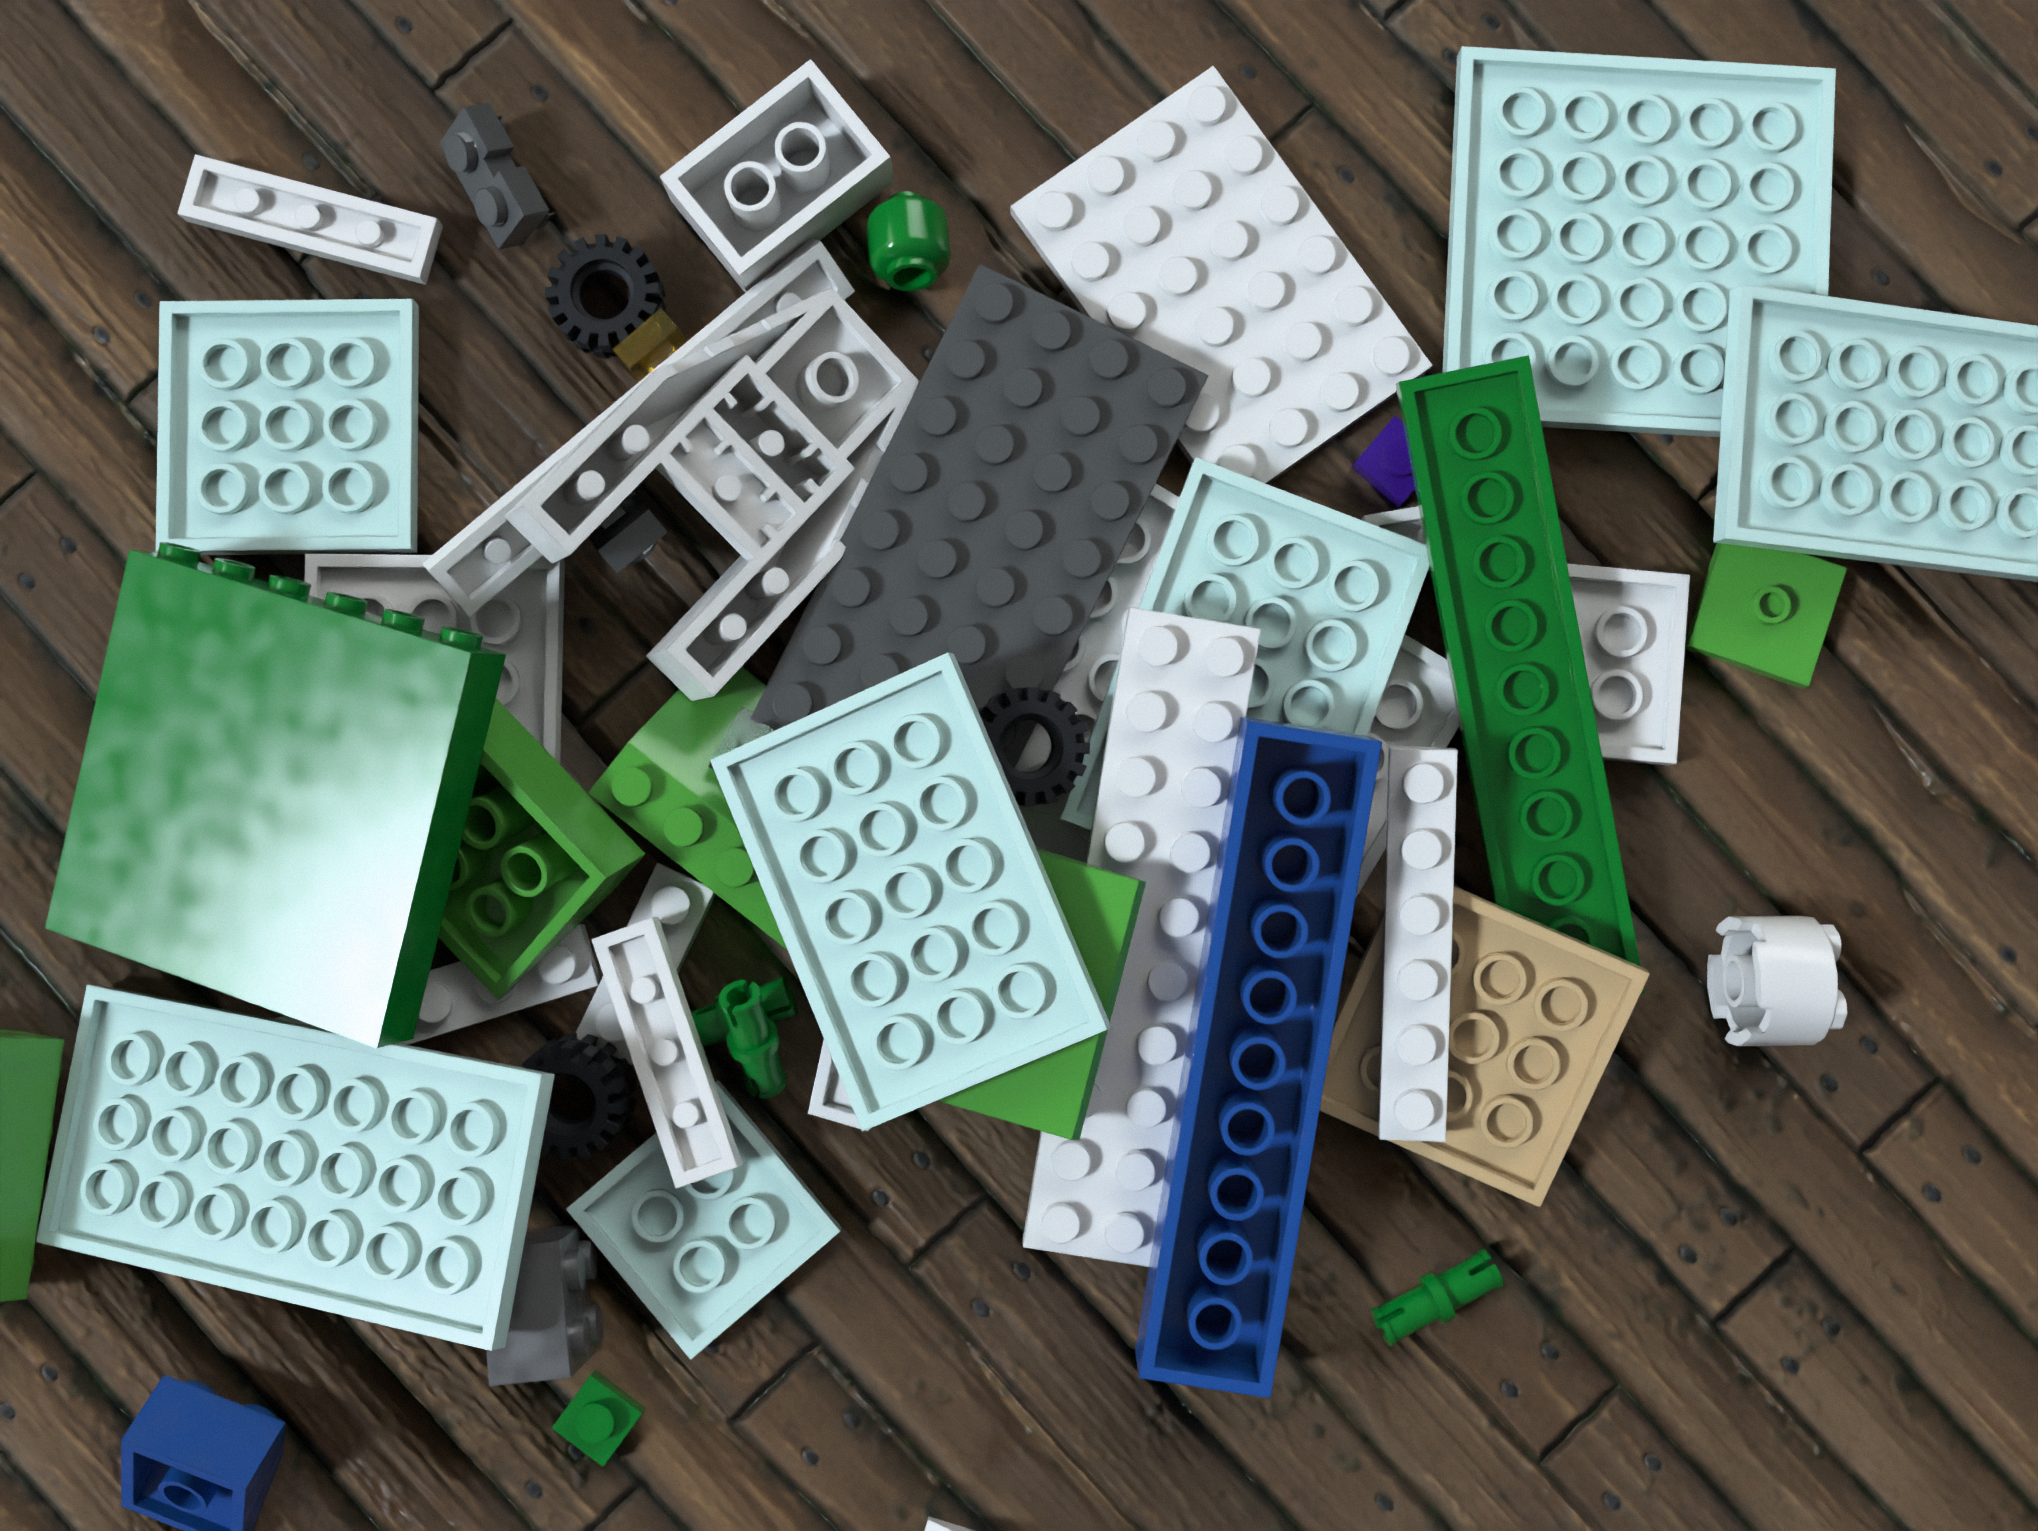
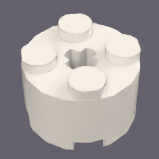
[1707,916,1847,1046]

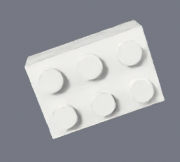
[660,59,894,293]

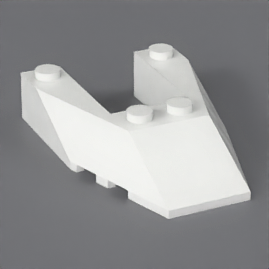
[504,287,919,701]

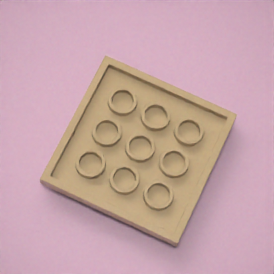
[1319,886,1650,1207]

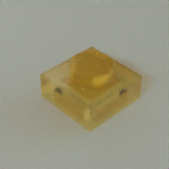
[613,308,686,382]

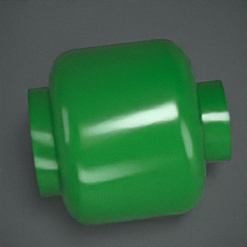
[867,191,951,291]

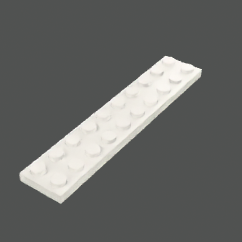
[1023,607,1261,1267]

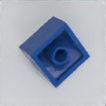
[121,1375,285,1531]

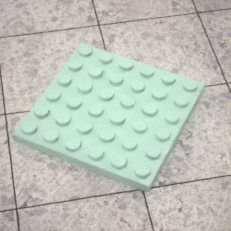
[1442,46,1836,437]

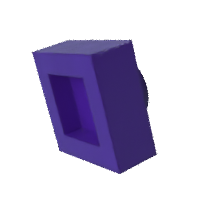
[1351,416,1415,508]

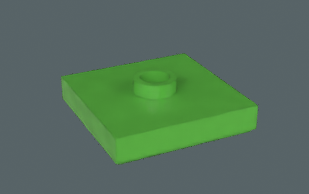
[1685,543,1847,689]

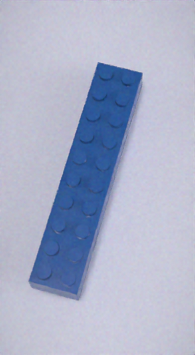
[1135,717,1382,1398]

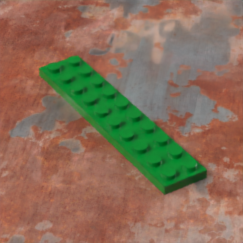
[1396,355,1646,995]

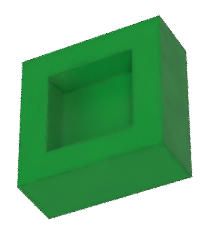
[552,1370,646,1467]

